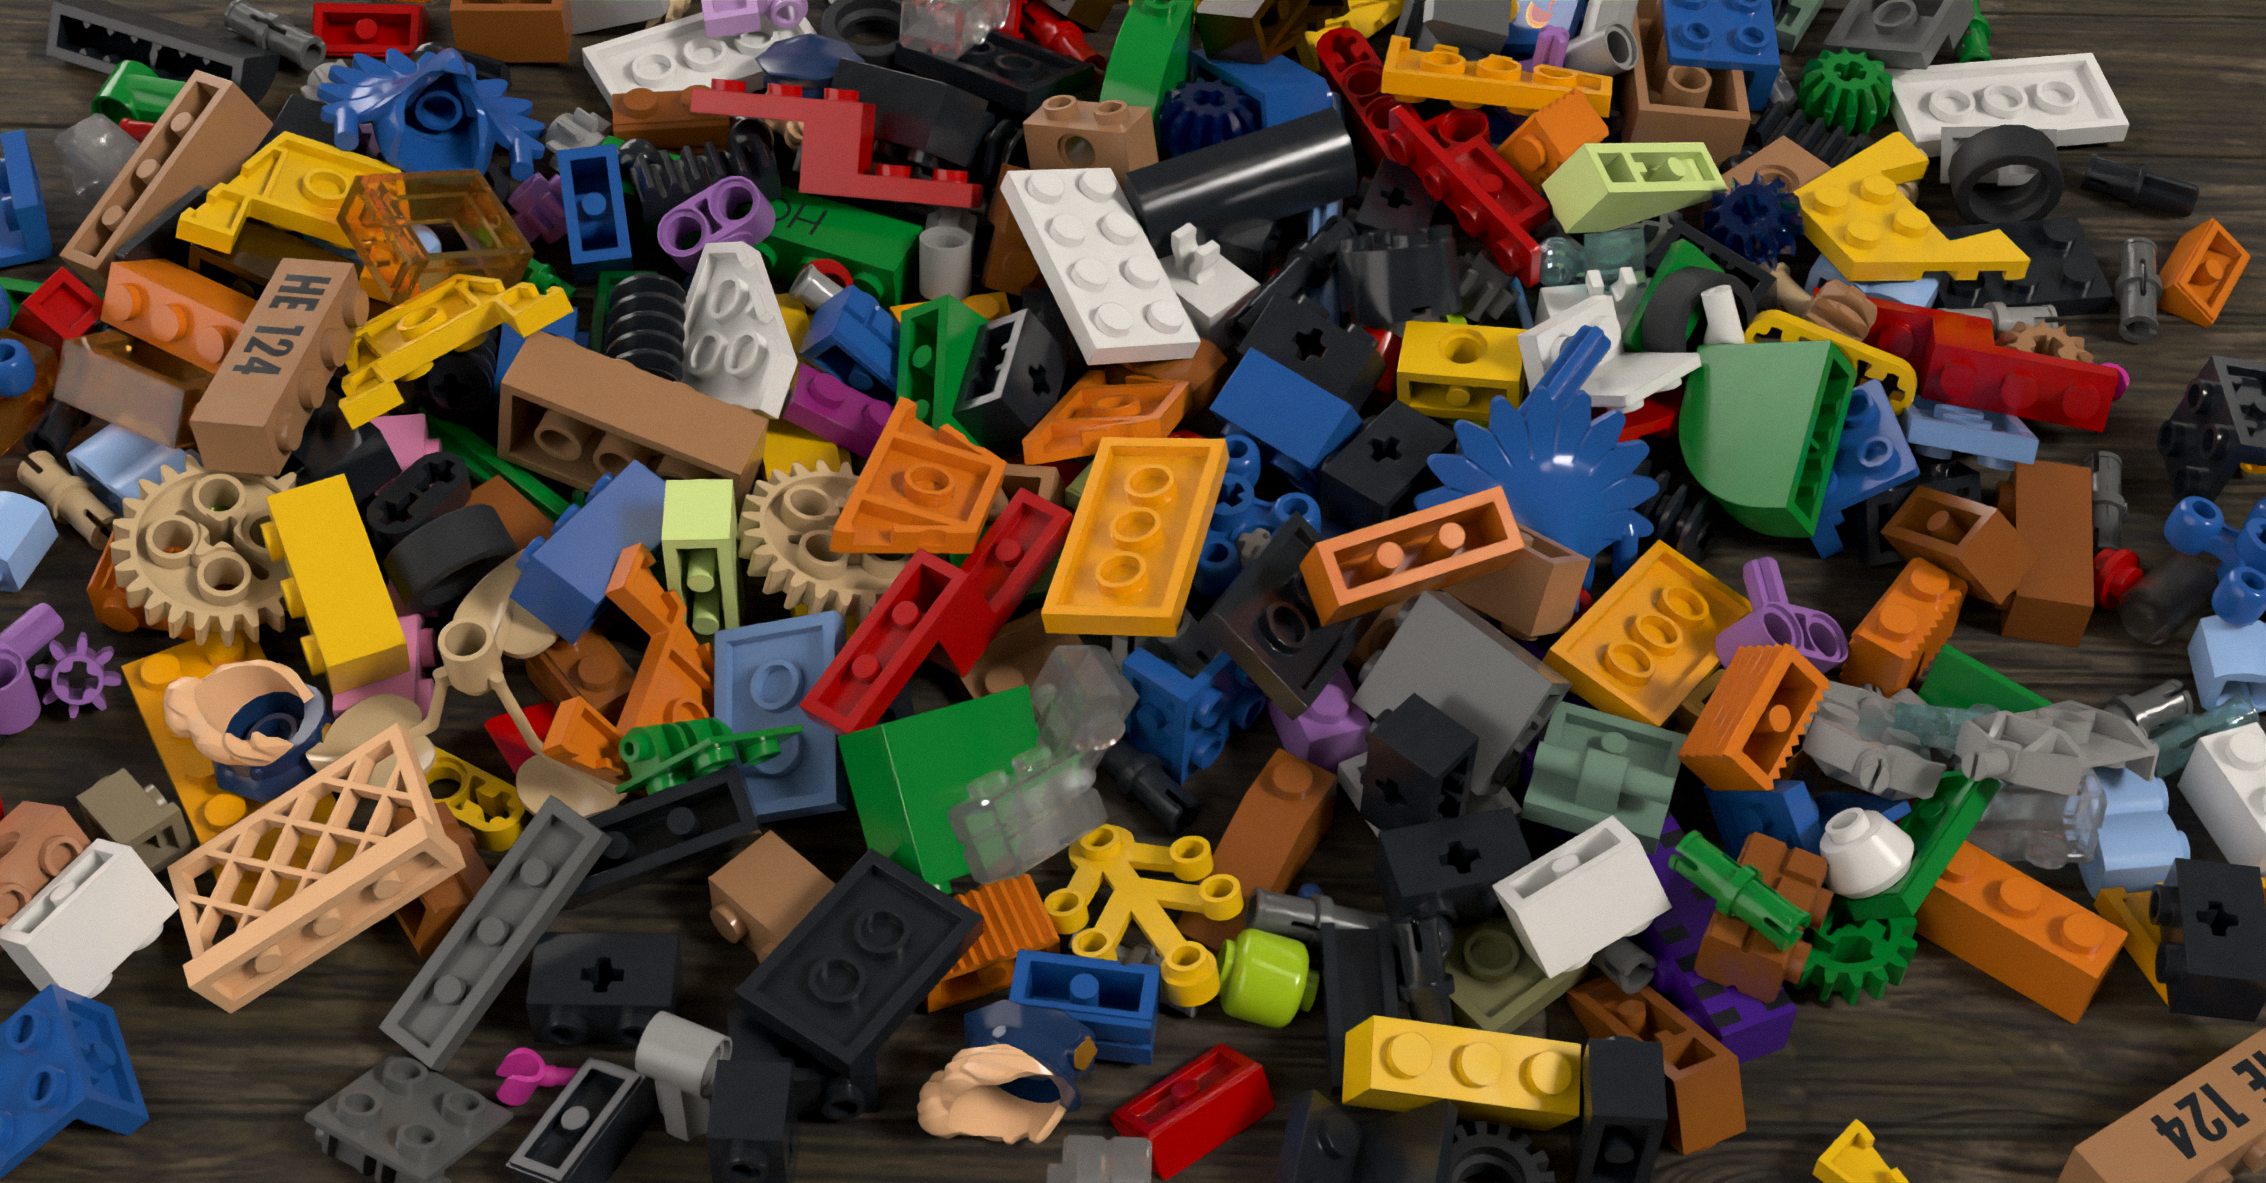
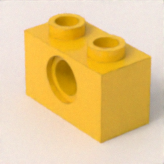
[1397,320,1527,421]

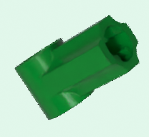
[90,60,186,134]

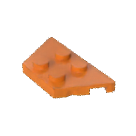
[1022,370,1193,465]
[829,396,1007,554]

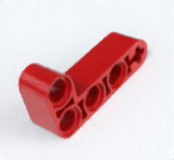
[1316,27,1492,169]

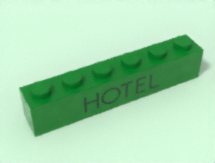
[601,135,923,312]

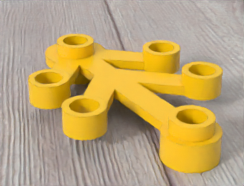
[1044,824,1244,1007]

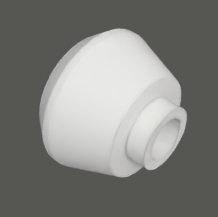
[1819,807,1914,899]

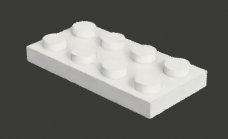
[582,12,817,111]
[1884,53,2130,157]
[1000,168,1201,365]

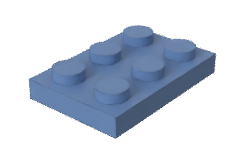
[1892,390,2039,471]
[714,610,848,823]

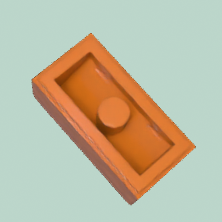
[2157,217,2251,328]

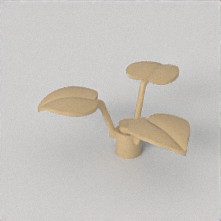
[306,549,630,819]

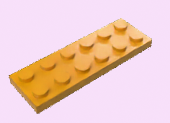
[121,629,389,928]

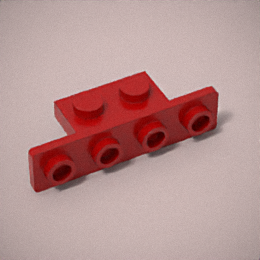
[1386,105,1550,288]

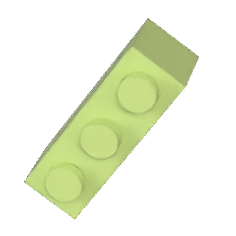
[661,479,746,650]

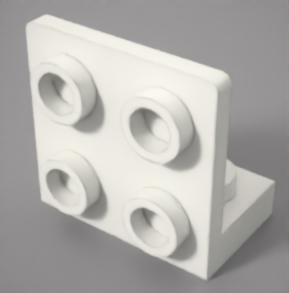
[1517,295,1701,414]

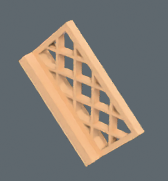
[167,722,466,1014]

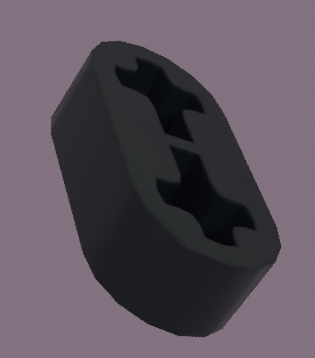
[366,452,472,554]

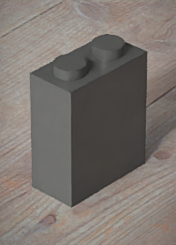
[1351,590,1573,795]

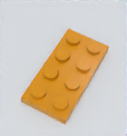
[1041,437,1230,637]
[1542,539,1752,728]

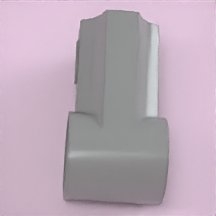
[1564,0,1639,77]
[919,205,978,300]
[635,1011,732,1142]

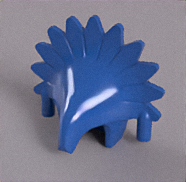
[317,47,546,181]
[1413,385,1659,613]

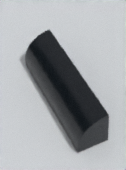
[46,0,281,105]
[1125,107,1357,259]

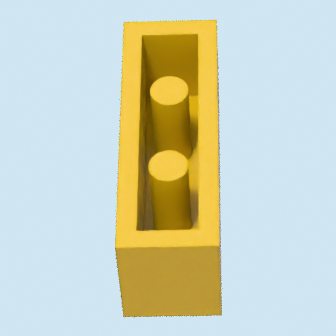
[260,473,411,696]
[1342,1015,1581,1131]

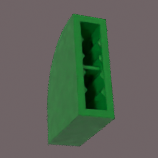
[1099,0,1195,160]
[1679,340,1858,538]
[837,684,1042,894]

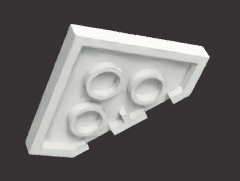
[681,241,798,419]

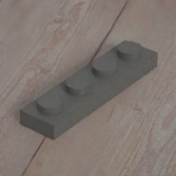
[378,794,612,1072]

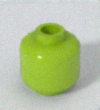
[1216,928,1319,1029]

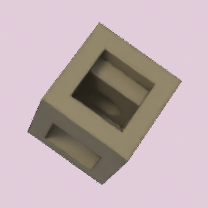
[76,768,194,875]

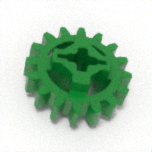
[1792,882,1918,1005]

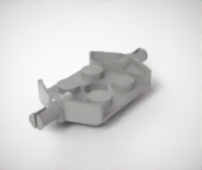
[1802,681,1946,801]
[1955,700,2160,797]

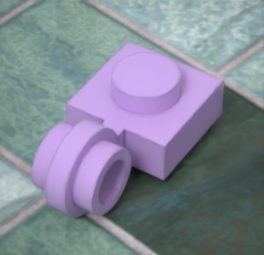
[701,0,808,38]

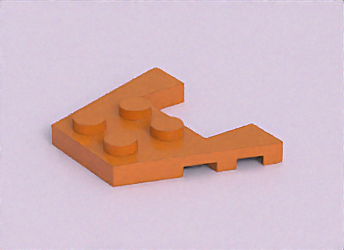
[541,542,715,797]

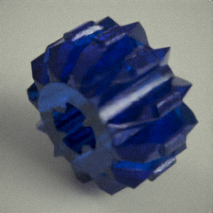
[1158,77,1255,157]
[1703,171,1805,271]

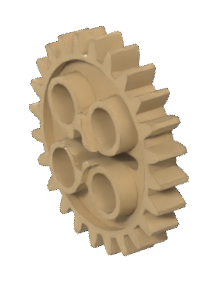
[110,454,303,647]
[737,460,948,625]

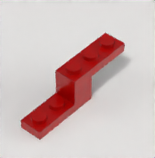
[690,78,984,208]
[1810,287,2119,432]
[799,487,1074,736]

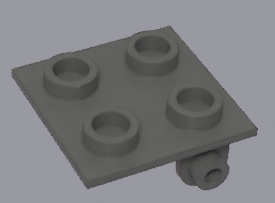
[304,1051,514,1183]

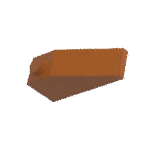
[1176,748,1338,958]
[1566,975,1747,1156]

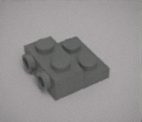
[1822,0,1975,70]

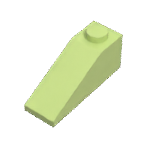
[1542,142,1728,233]

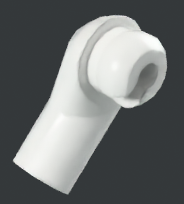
[1701,285,1745,345]

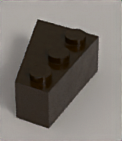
[1193,0,1350,64]

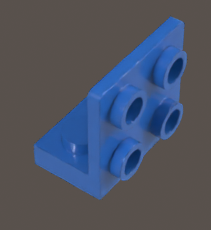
[1660,0,1781,111]
[0,129,55,268]
[1810,379,1920,560]
[1120,646,1265,786]
[1703,779,1912,861]
[0,984,150,1179]

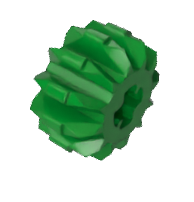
[1797,47,1893,137]

